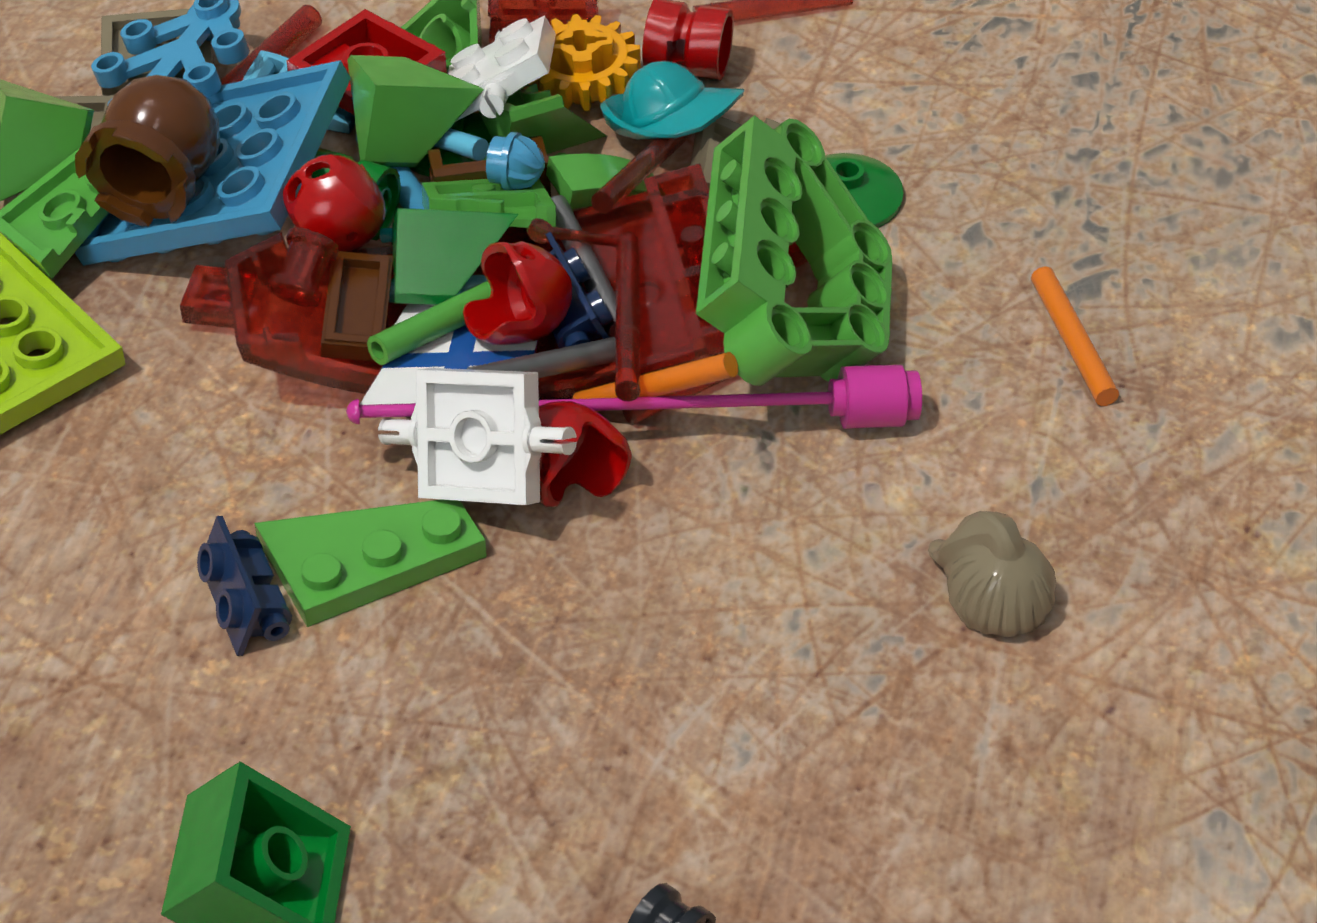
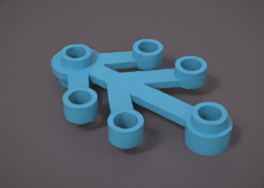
[91,0,250,106]

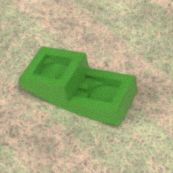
[546,153,672,219]

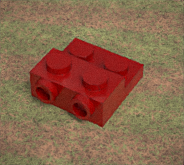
[286,9,447,115]

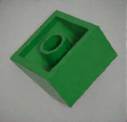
[161,761,351,923]

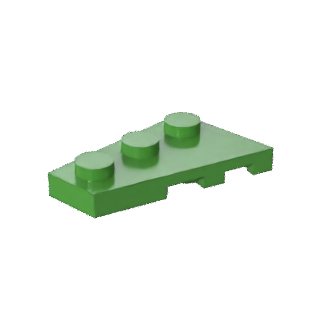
[0,149,108,279]
[254,499,487,627]

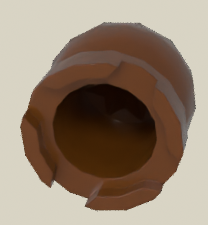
[75,75,220,226]

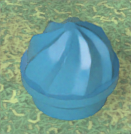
[486,132,545,190]

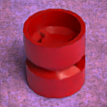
[642,0,734,81]

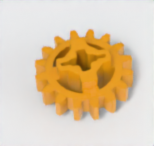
[529,14,641,111]

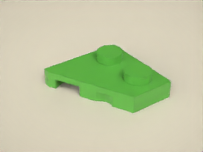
[422,179,556,229]

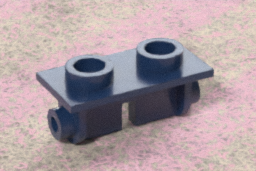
[545,232,615,348]
[197,516,292,656]

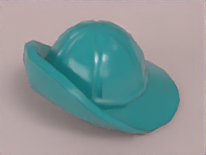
[600,61,744,140]

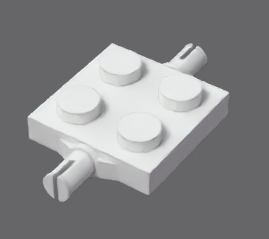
[447,15,556,121]
[378,368,577,505]

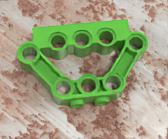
[696,115,892,386]

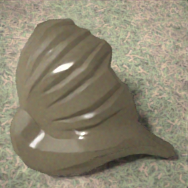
[928,511,1056,637]

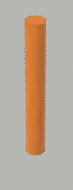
[1031,266,1119,406]
[572,352,738,412]

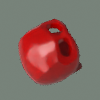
[283,154,386,254]
[463,241,572,345]
[539,401,632,507]

